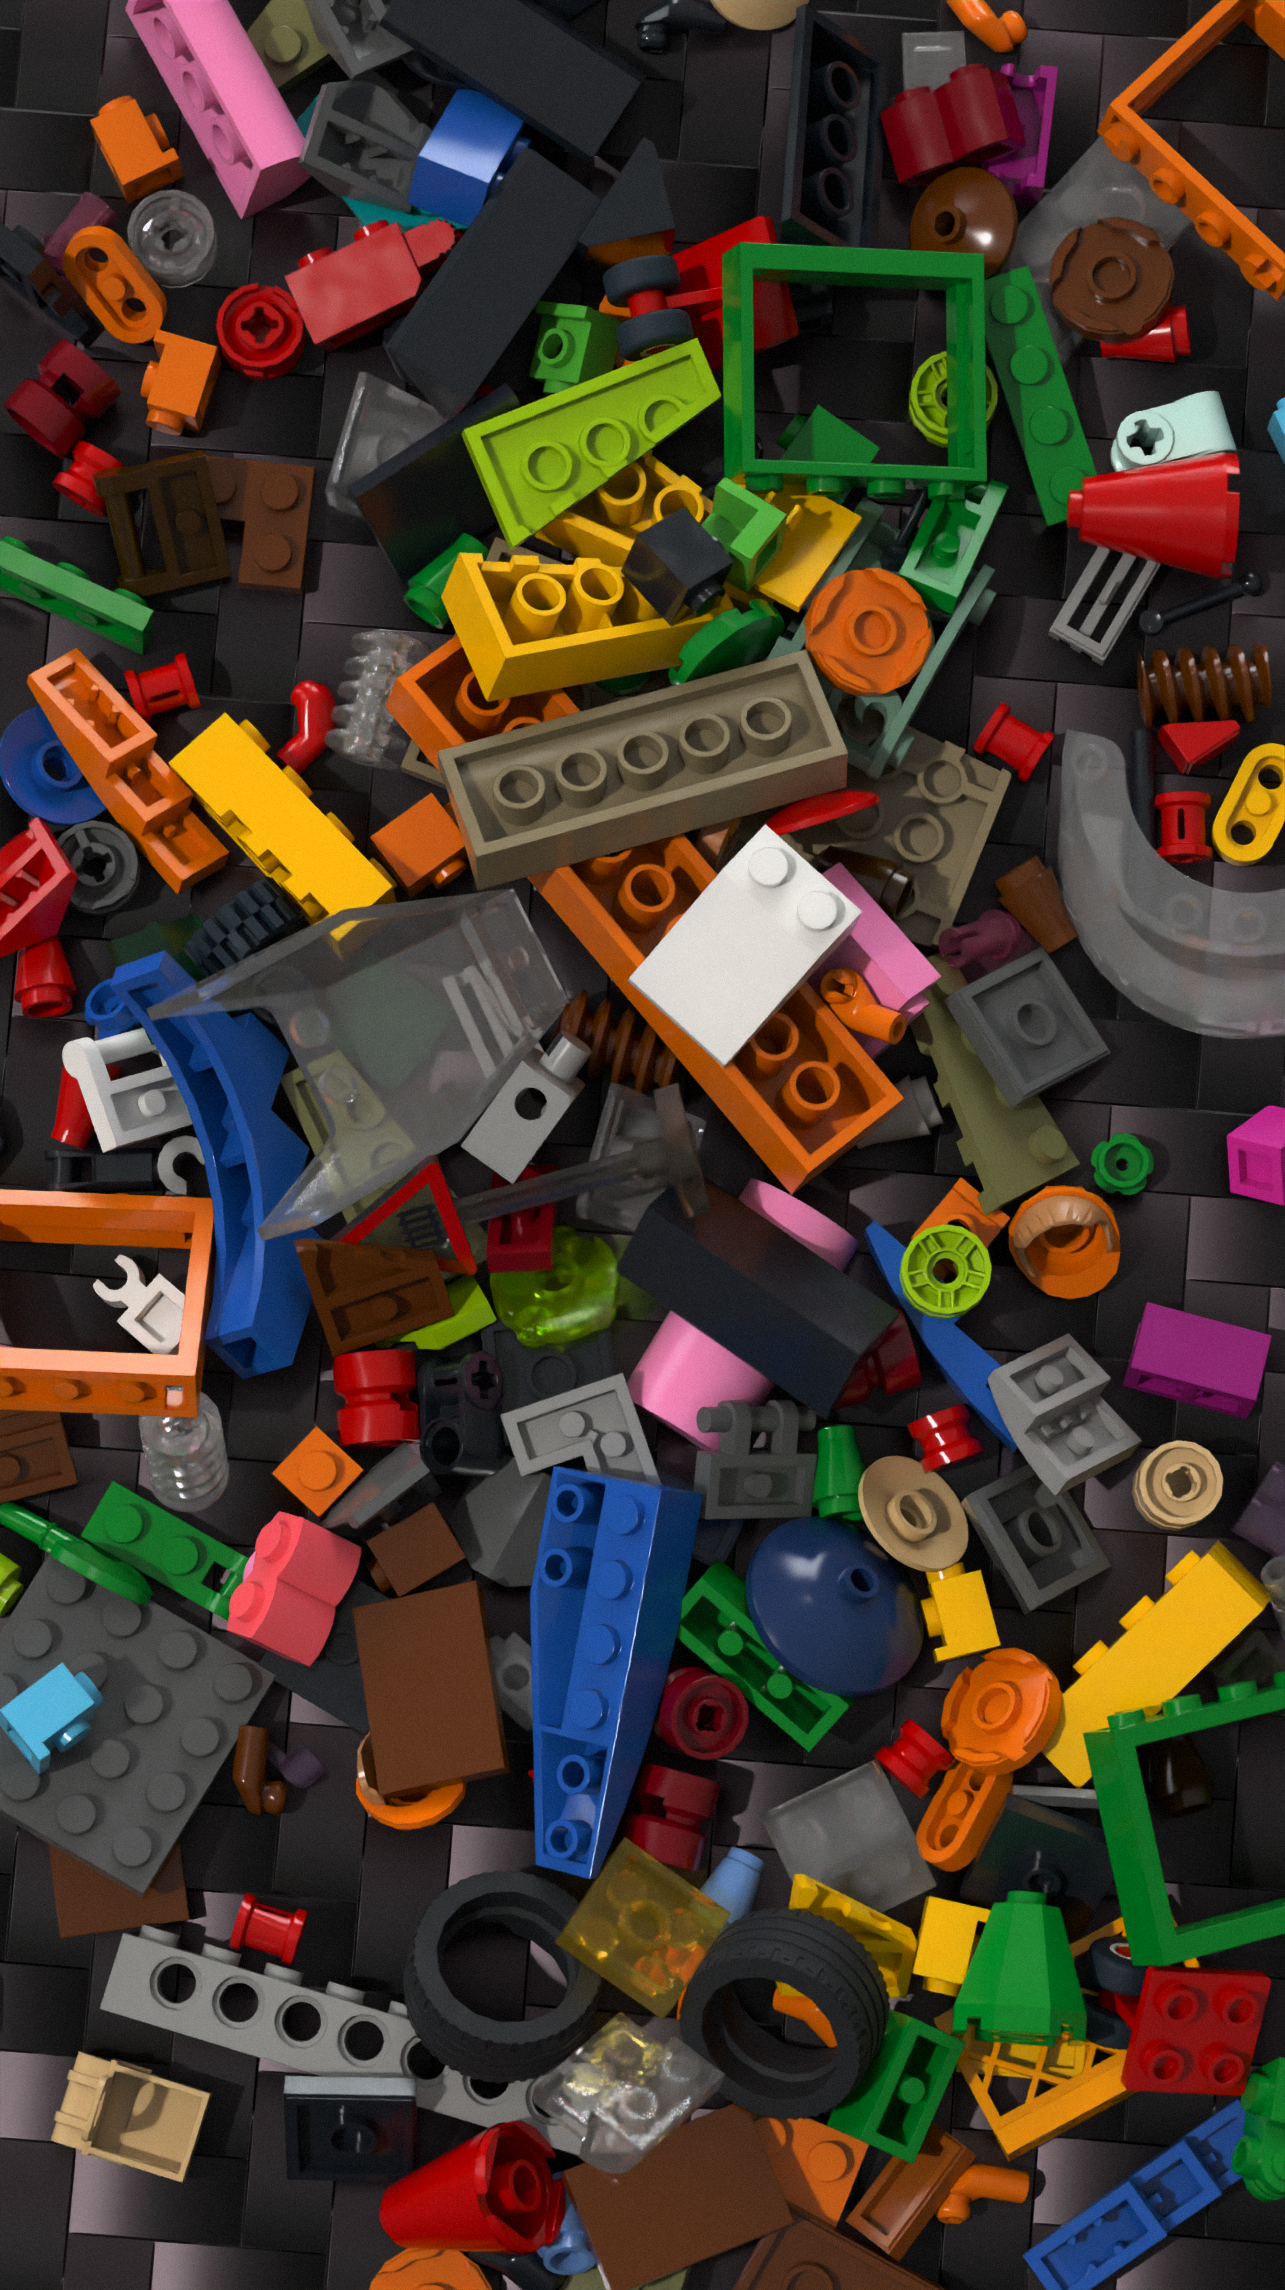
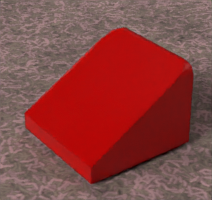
[1157,720,1240,776]

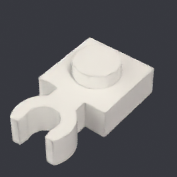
[93,1255,185,1355]

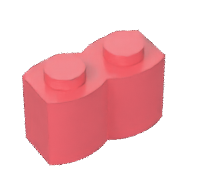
[227,1511,362,1667]

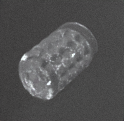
[324,629,432,769]
[138,1386,229,1512]

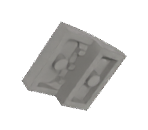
[987,1333,1142,1496]

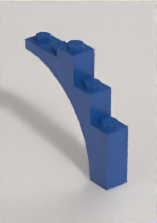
[110,950,324,1379]

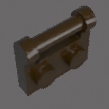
[92,449,232,597]

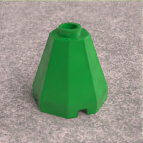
[951,1891,1087,2047]

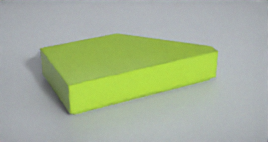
[375,1275,497,1350]

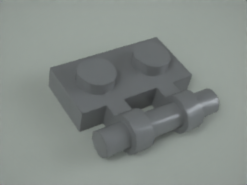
[693,1400,817,1520]

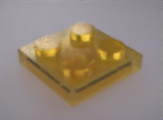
[555,1837,731,2019]

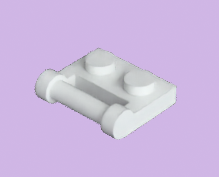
[62,1027,193,1153]

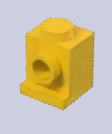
[920,1562,1001,1665]
[911,1896,991,1997]

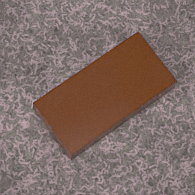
[845,2122,977,2261]

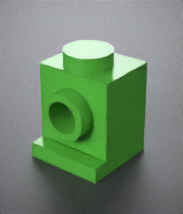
[529,301,623,396]

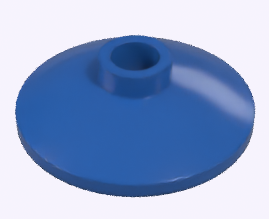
[0,705,106,826]

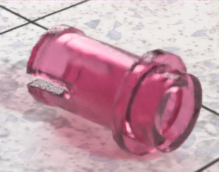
[42,192,116,274]
[939,909,1021,969]

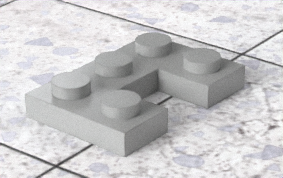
[500,1372,662,1485]

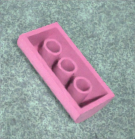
[125,0,311,220]
[626,1179,859,1451]

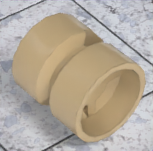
[1132,1440,1223,1531]

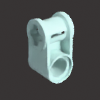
[1110,391,1237,472]

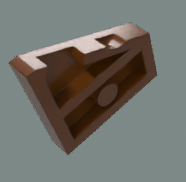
[293,1238,455,1357]

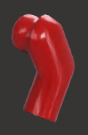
[275,680,337,775]

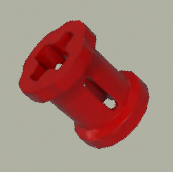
[124,652,201,723]
[972,701,1056,783]
[1154,791,1213,864]
[229,1892,308,1967]

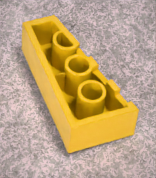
[168,712,398,959]

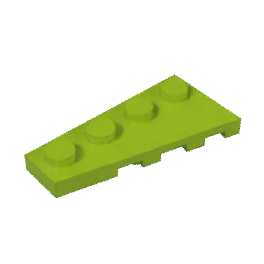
[461,338,722,552]

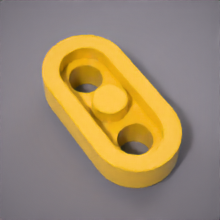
[1211,743,1285,866]

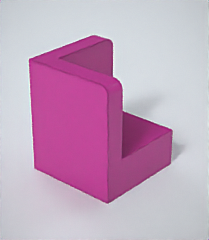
[1227,1106,1285,1206]

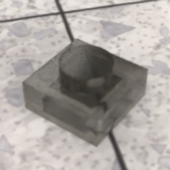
[1203,1625,1285,1719]

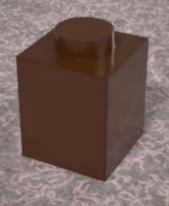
[363,1502,468,1597]

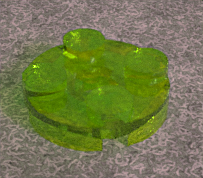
[490,1225,620,1347]

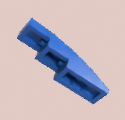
[863,1220,1018,1453]
[1022,2096,1247,2290]

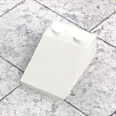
[628,824,862,1068]

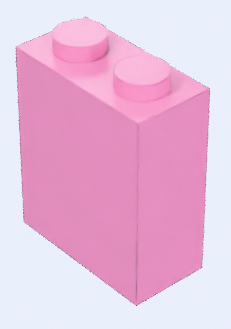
[806,862,942,1060]

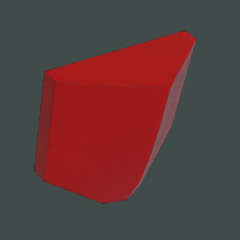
[0,817,78,958]

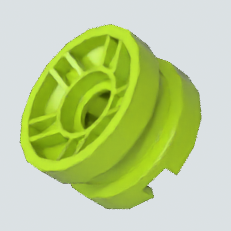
[909,351,998,448]
[899,1224,992,1320]

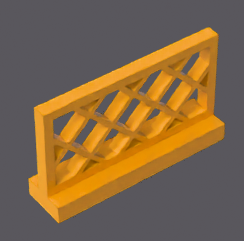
[933,1916,1201,2162]

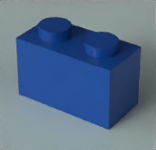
[407,88,532,228]

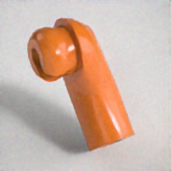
[819,967,907,1045]

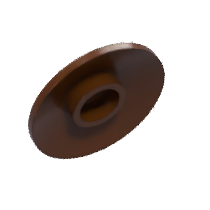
[909,167,1018,280]

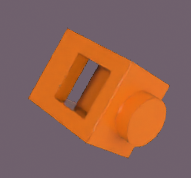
[90,96,184,204]
[141,329,222,435]
[909,1178,1010,1281]

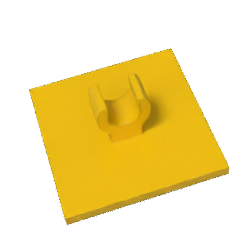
[736,483,862,612]

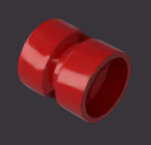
[332,1350,421,1449]

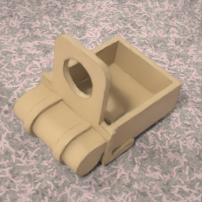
[51,2051,213,2183]

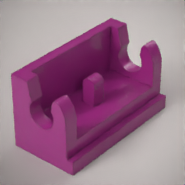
[981,63,1058,208]
[1123,1302,1272,1419]

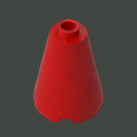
[1067,452,1240,579]
[379,2120,566,2254]

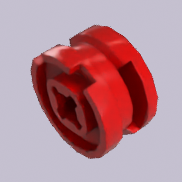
[216,283,307,381]

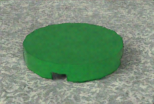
[668,599,785,686]

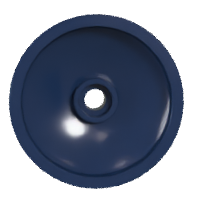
[745,1516,924,1697]

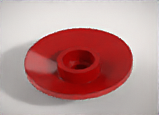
[757,790,881,836]

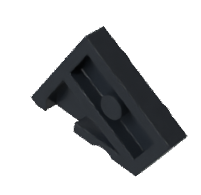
[0,221,100,348]

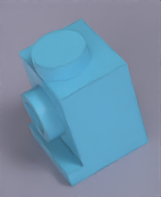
[0,1662,104,1775]

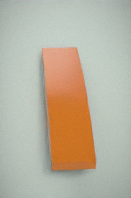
[26,647,229,895]

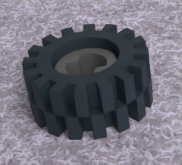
[184,876,305,990]

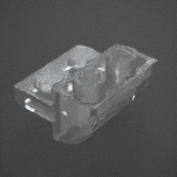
[759,1759,937,1913]
[532,2012,725,2174]

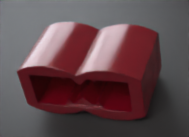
[880,63,1027,190]

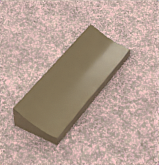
[437,649,848,891]

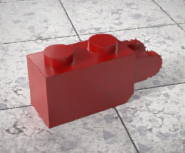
[284,218,464,352]

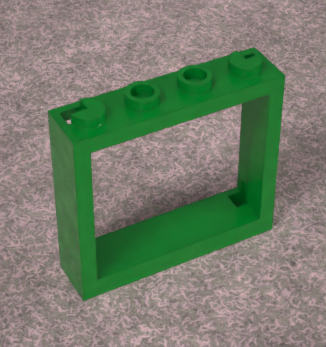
[722,242,987,501]
[1083,1671,1285,1966]

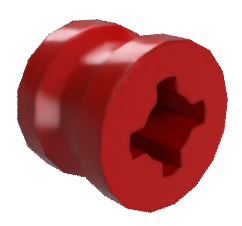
[52,441,125,518]
[907,1403,985,1474]
[873,1718,955,1799]

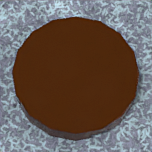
[1048,216,1175,343]

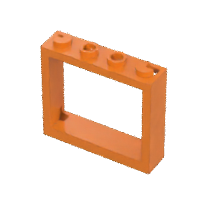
[1097,0,1285,302]
[0,1189,216,1418]

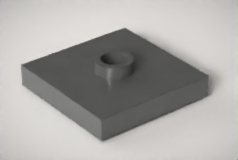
[944,947,1111,1109]

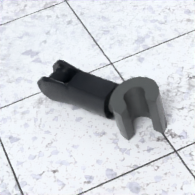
[44,1135,205,1197]

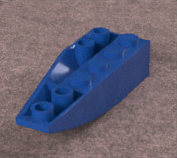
[530,1466,703,1879]

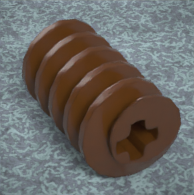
[1137,643,1271,730]
[549,989,681,1107]

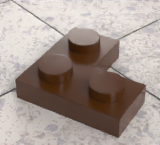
[206,456,316,595]

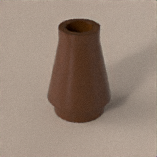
[994,855,1079,954]

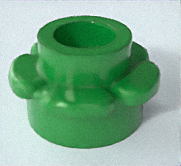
[1091,1133,1154,1196]

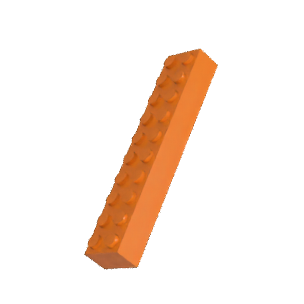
[385,635,904,1195]

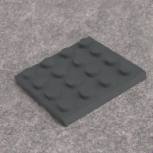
[0,1554,276,1899]

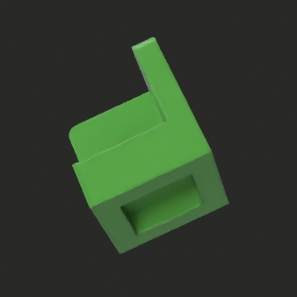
[701,477,787,593]

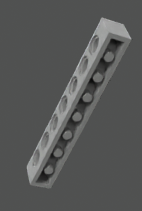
[100,1924,625,2160]

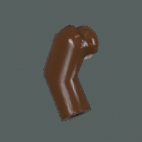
[232,1725,288,1817]

